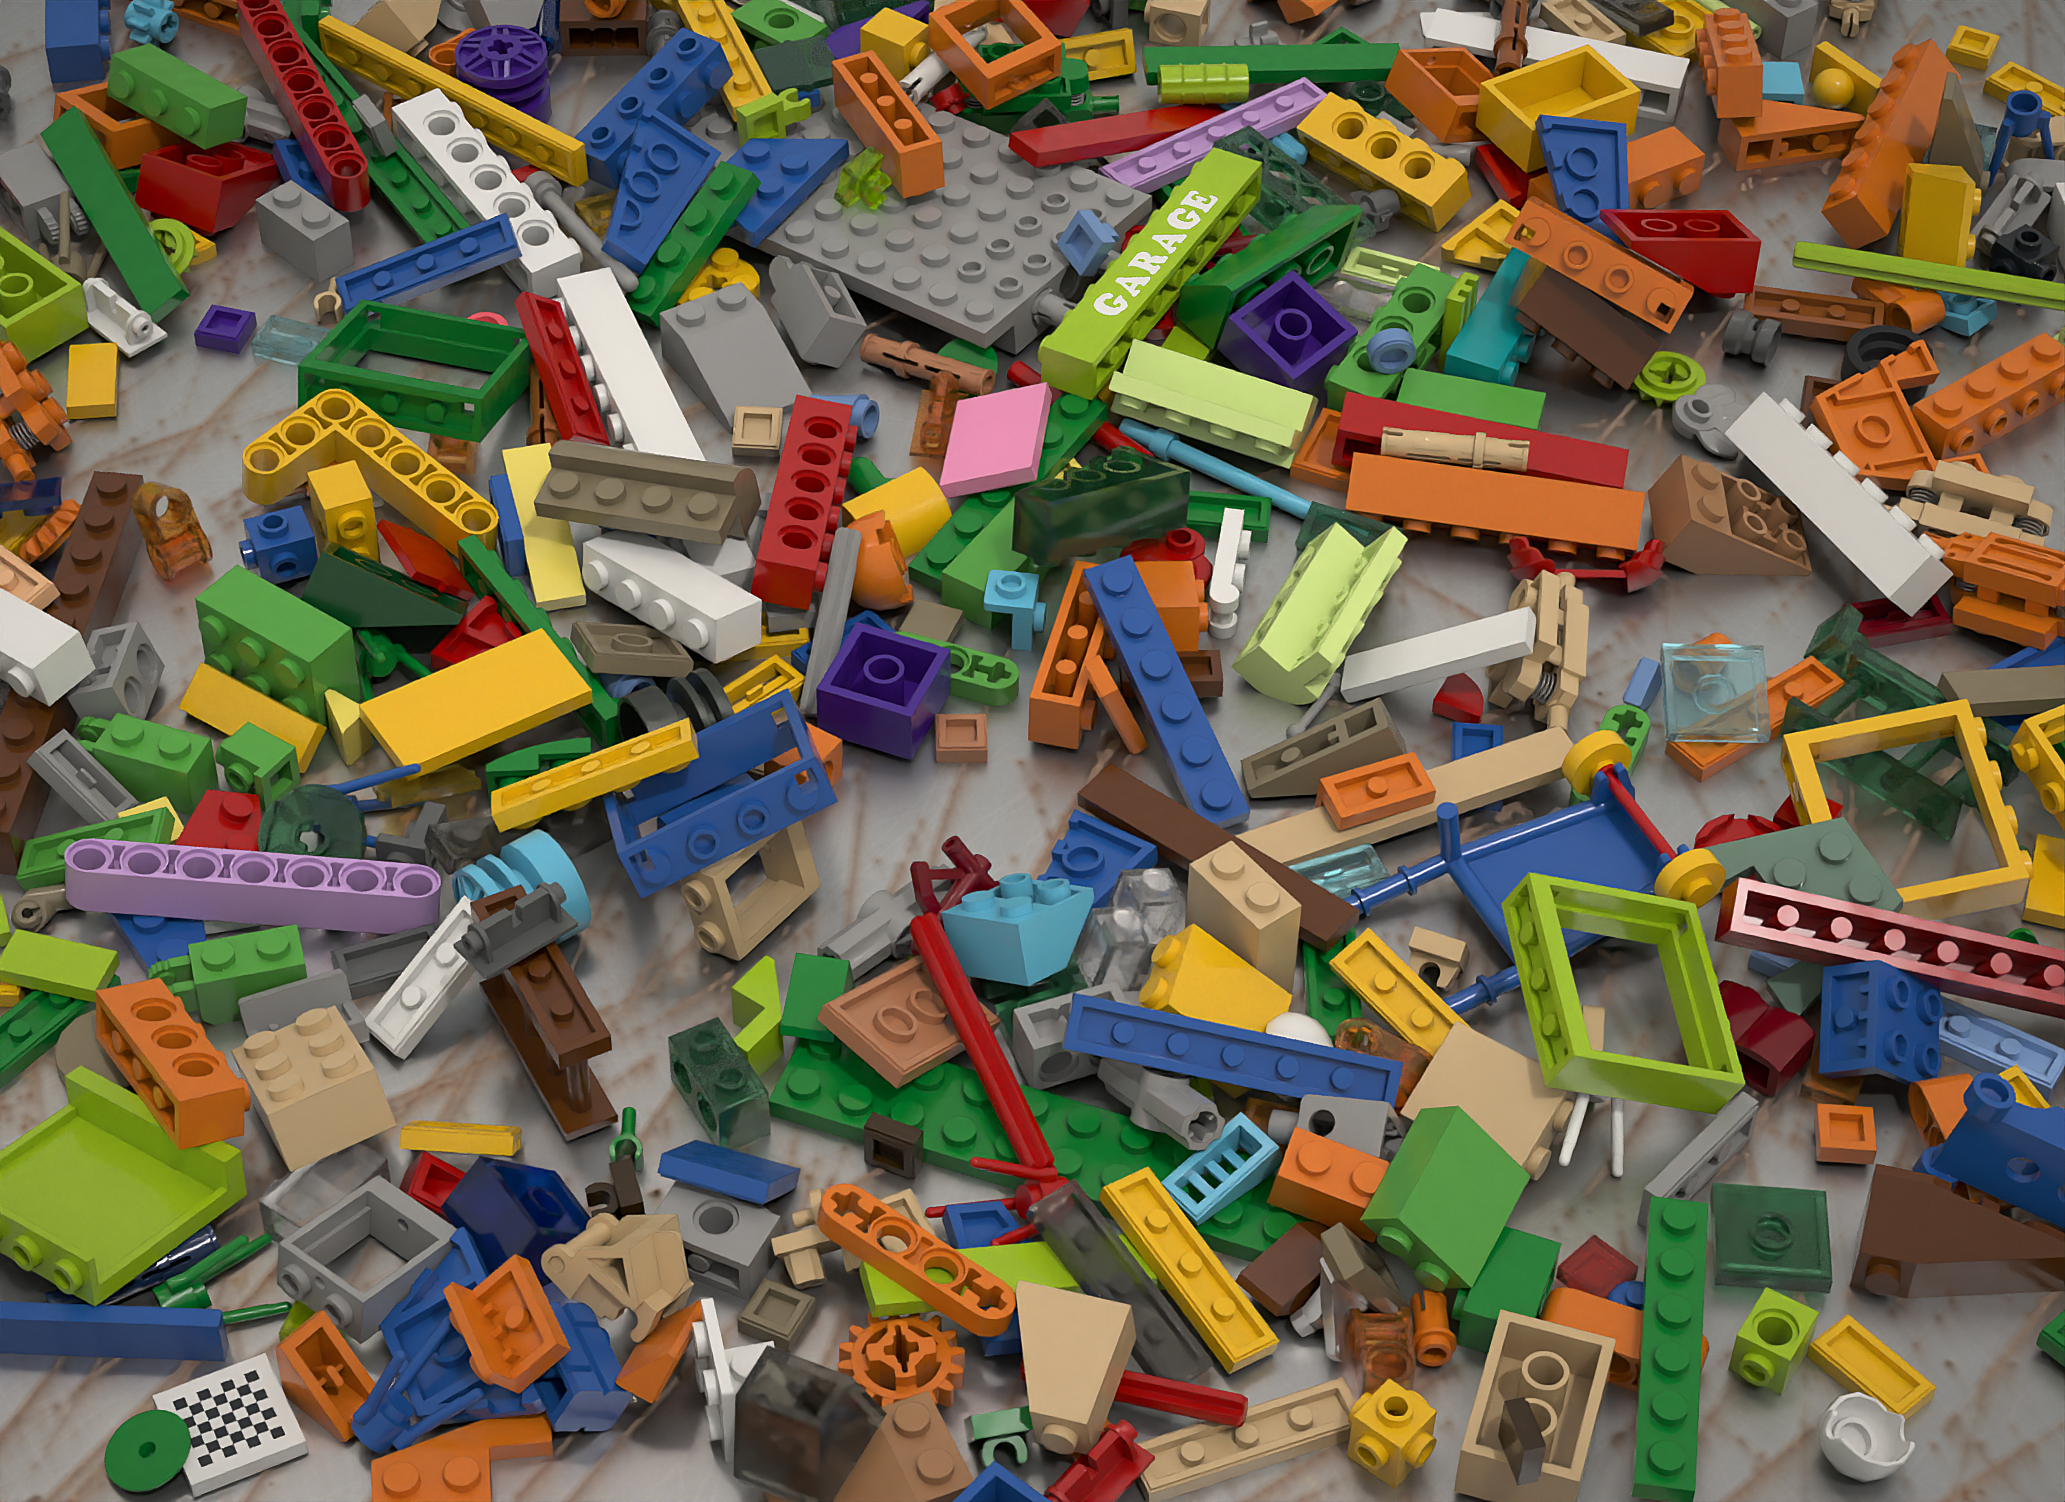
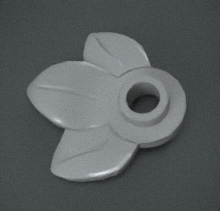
[1672,384,1748,459]

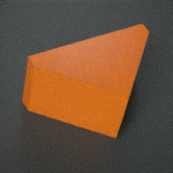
[275,1310,375,1442]

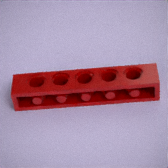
[751,395,858,611]

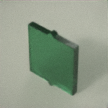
[753,35,835,96]

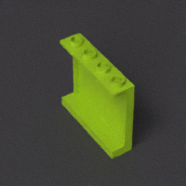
[0,1065,247,1307]

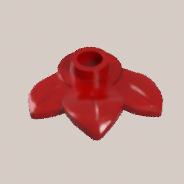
[1119,527,1213,590]

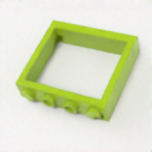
[1501,872,1745,1115]

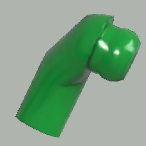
[847,457,895,496]

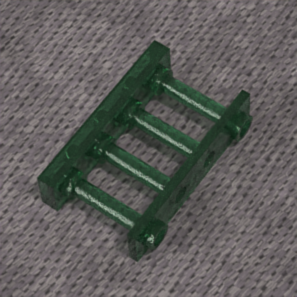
[1780,640,2020,841]

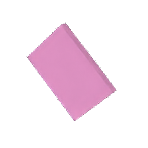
[939,382,1052,499]

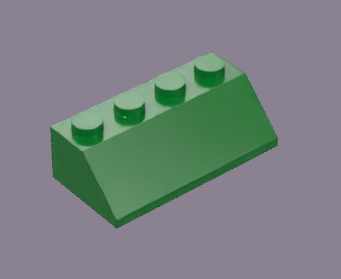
[1175,204,1363,351]

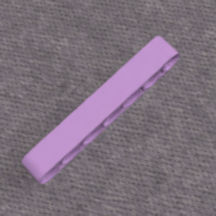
[64,838,441,934]

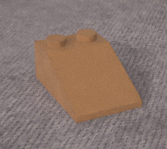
[762,1391,974,1502]

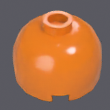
[828,509,915,612]

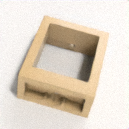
[679,820,821,961]

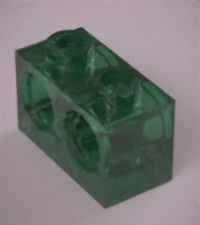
[668,1017,771,1150]

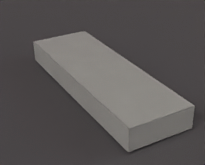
[1637,1091,1759,1230]

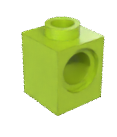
[1728,1287,1819,1395]

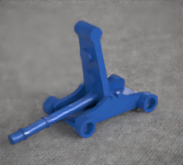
[1912,1072,2065,1229]

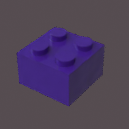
[1217,270,1358,393]
[816,622,951,760]

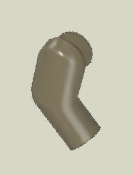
[11,884,76,932]

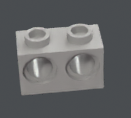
[66,621,165,721]
[1012,980,1129,1090]

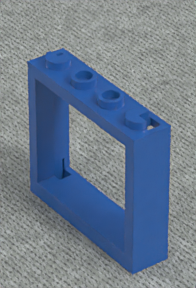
[602,688,838,899]

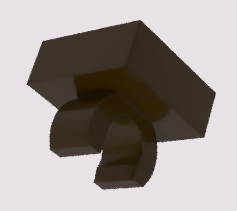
[585,1158,645,1221]

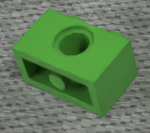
[731,0,828,69]

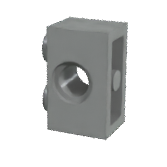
[654,1181,781,1301]

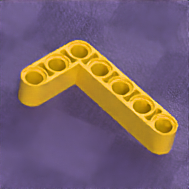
[242,389,499,559]

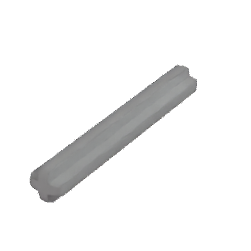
[799,527,862,719]

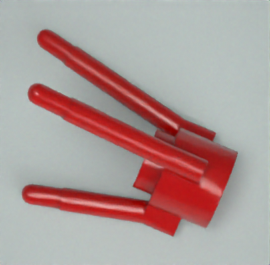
[925,1157,1074,1246]

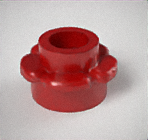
[928,82,970,115]

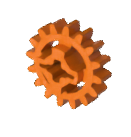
[837,1312,965,1416]

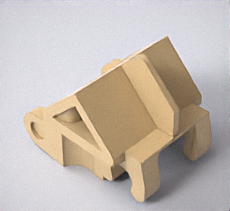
[541,1213,694,1343]

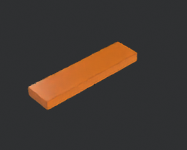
[1665,655,1847,783]

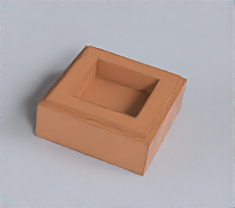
[935,714,988,763]

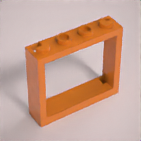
[1504,196,1694,334]

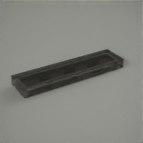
[1026,1179,1214,1383]

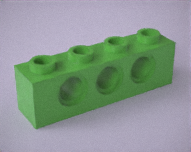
[1324,263,1458,412]

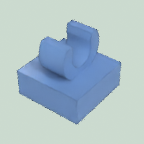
[1056,210,1120,276]

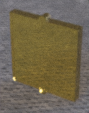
[372,764,482,808]

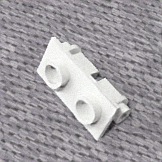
[82,277,168,358]

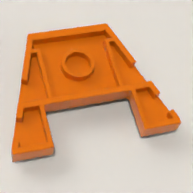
[1809,339,1990,491]
[371,1411,553,1502]

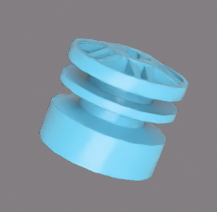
[452,829,592,944]

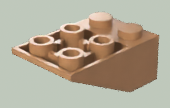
[1648,454,1812,576]

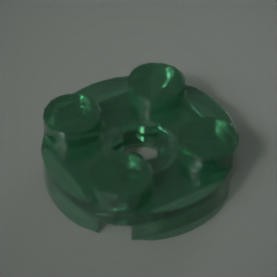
[258,784,367,860]

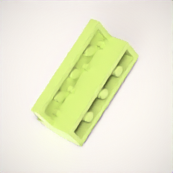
[1109,339,1319,469]
[1231,522,1408,705]

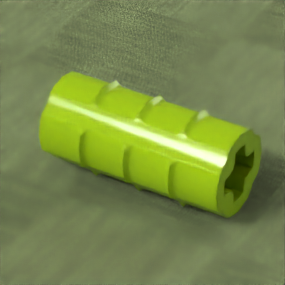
[1157,62,1249,106]

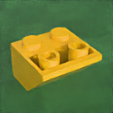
[1896,163,1981,267]

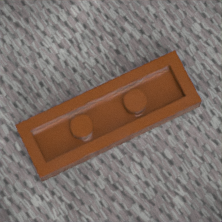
[1743,285,1884,341]

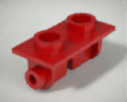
[1043,1419,1155,1502]

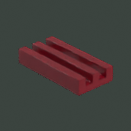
[1839,593,1953,651]

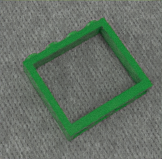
[298,299,535,443]

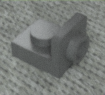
[375,801,450,871]

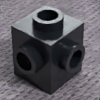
[1988,224,2060,307]

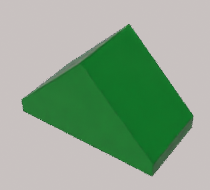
[780,953,856,1043]

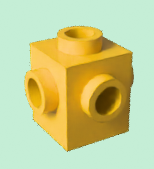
[1347,1378,1437,1489]

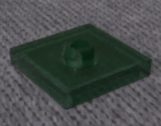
[1710,1183,1833,1294]

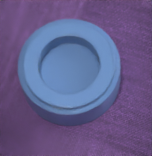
[1366,328,1416,374]

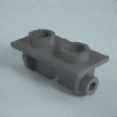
[453,882,578,981]

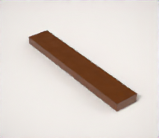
[1077,763,1359,953]

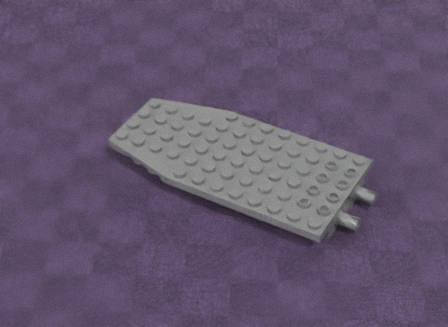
[683,56,1152,355]

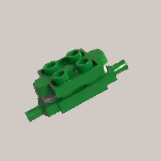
[927,42,1120,133]

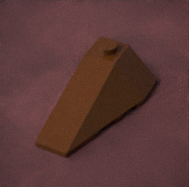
[1850,1163,2065,1299]

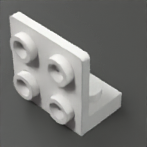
[692,1297,796,1463]

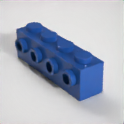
[574,27,734,191]

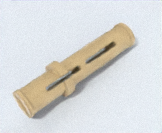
[1381,426,1530,472]

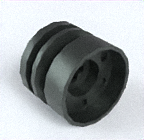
[617,668,735,742]

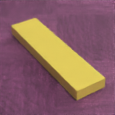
[502,443,586,611]

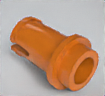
[1410,1289,1457,1367]

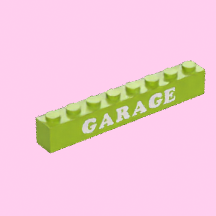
[1038,147,1262,401]

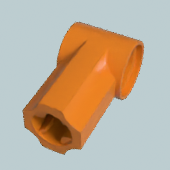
[1851,277,1945,335]

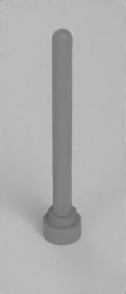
[524,171,639,292]

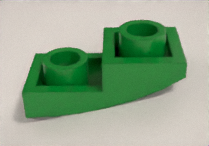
[486,737,592,807]

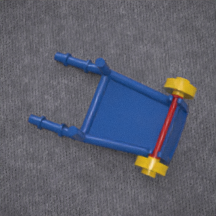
[1343,730,1726,1016]

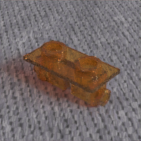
[909,370,969,459]

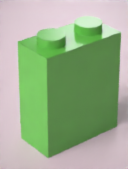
[1360,1106,1531,1291]

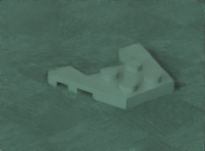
[1703,817,1903,1019]

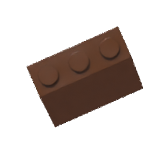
[1508,257,1661,390]

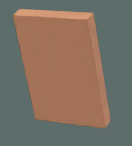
[817,955,1001,1089]

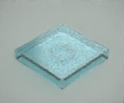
[1660,643,1771,743]

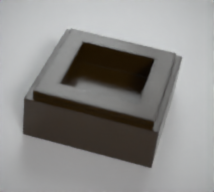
[864,1112,924,1180]
[1498,1397,1546,1485]

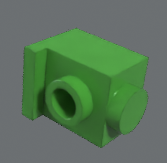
[215,722,301,814]

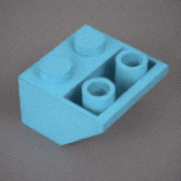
[942,873,1094,986]

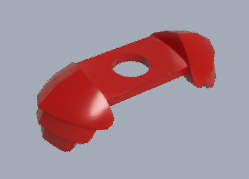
[1507,536,1666,593]

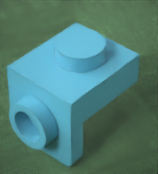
[983,570,1047,652]

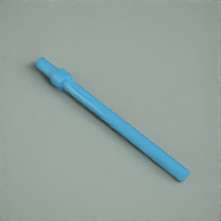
[1119,417,1375,547]

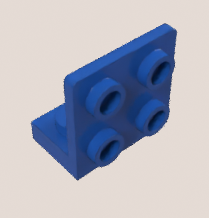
[1819,960,1943,1086]

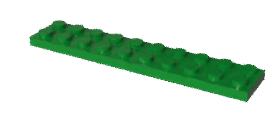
[768,1037,1313,1262]

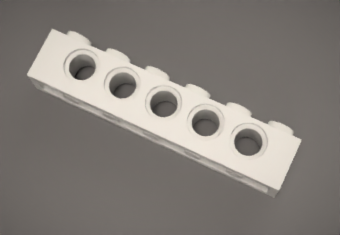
[391,88,583,298]

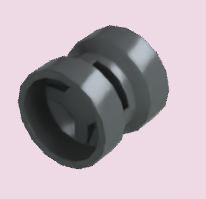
[1722,307,1783,366]

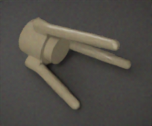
[38,191,108,285]

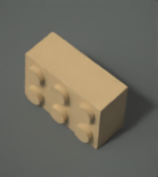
[231,1005,397,1172]
[1454,1310,1616,1502]

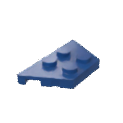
[701,138,850,248]
[379,1226,548,1424]

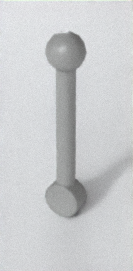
[1286,673,1343,739]

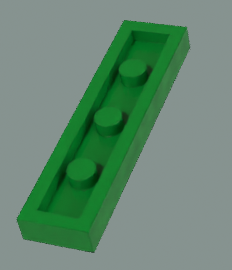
[624,161,761,327]

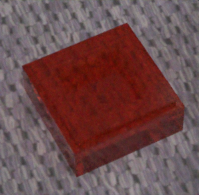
[1556,1234,1639,1299]

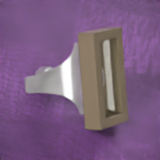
[1290,1222,1408,1362]

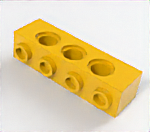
[1296,92,1471,233]

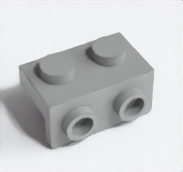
[238,968,370,1043]

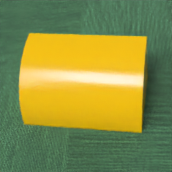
[841,466,952,559]

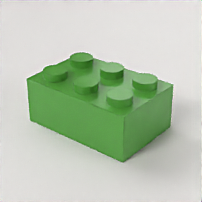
[195,564,361,730]

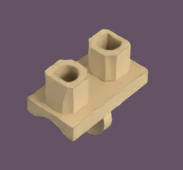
[771,1188,884,1290]

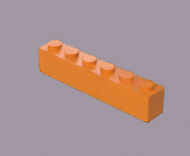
[1821,38,1961,249]
[1345,452,1645,562]

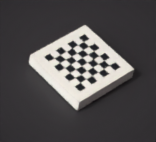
[152,1353,308,1497]

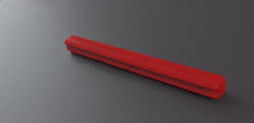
[910,912,1055,1168]

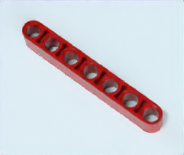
[236,0,371,212]

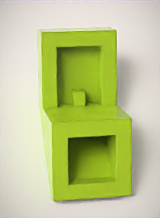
[730,955,784,1087]

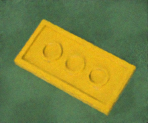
[359,628,593,781]

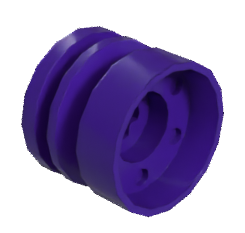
[455,25,552,124]

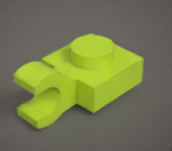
[736,88,812,147]

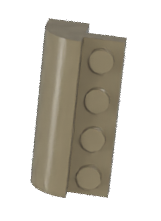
[534,440,761,545]

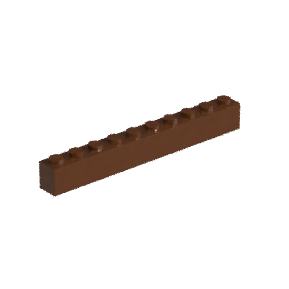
[0,471,150,876]

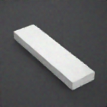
[1340,606,1537,703]

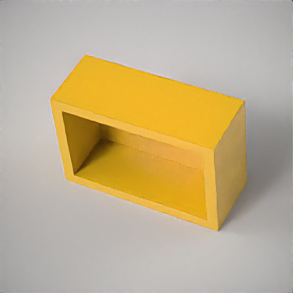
[1475,44,1641,173]

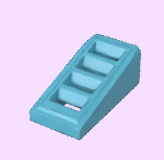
[1161,1112,1282,1226]

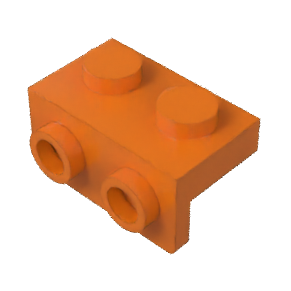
[443,1254,571,1394]

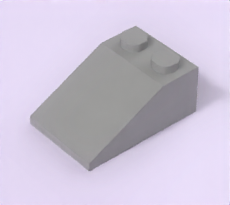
[660,282,812,435]

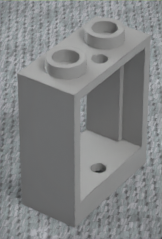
[277,1175,457,1344]

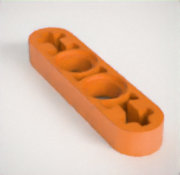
[817,1183,1016,1337]

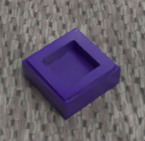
[194,304,257,354]

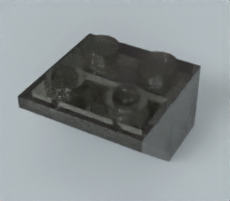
[733,1345,887,1502]

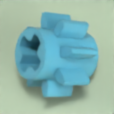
[124,0,179,47]

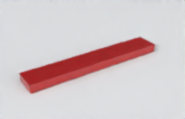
[1008,103,1226,168]

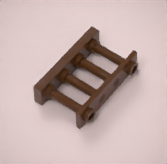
[470,884,618,1141]

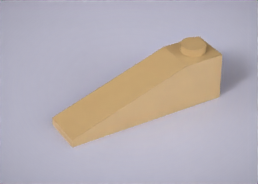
[351,0,441,57]

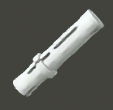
[898,24,988,105]

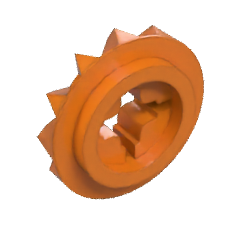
[19,499,81,565]

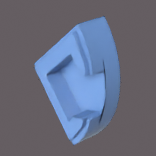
[1623,657,1664,710]

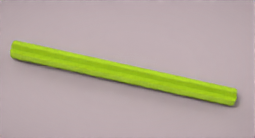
[1792,241,2065,312]

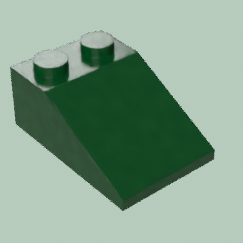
[300,541,470,628]

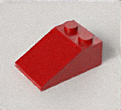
[135,140,281,236]
[1599,209,1762,299]

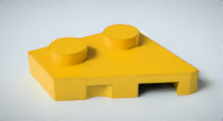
[1441,199,1536,272]

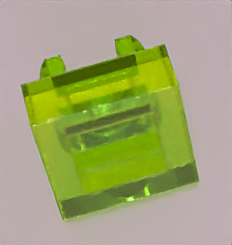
[834,146,892,210]

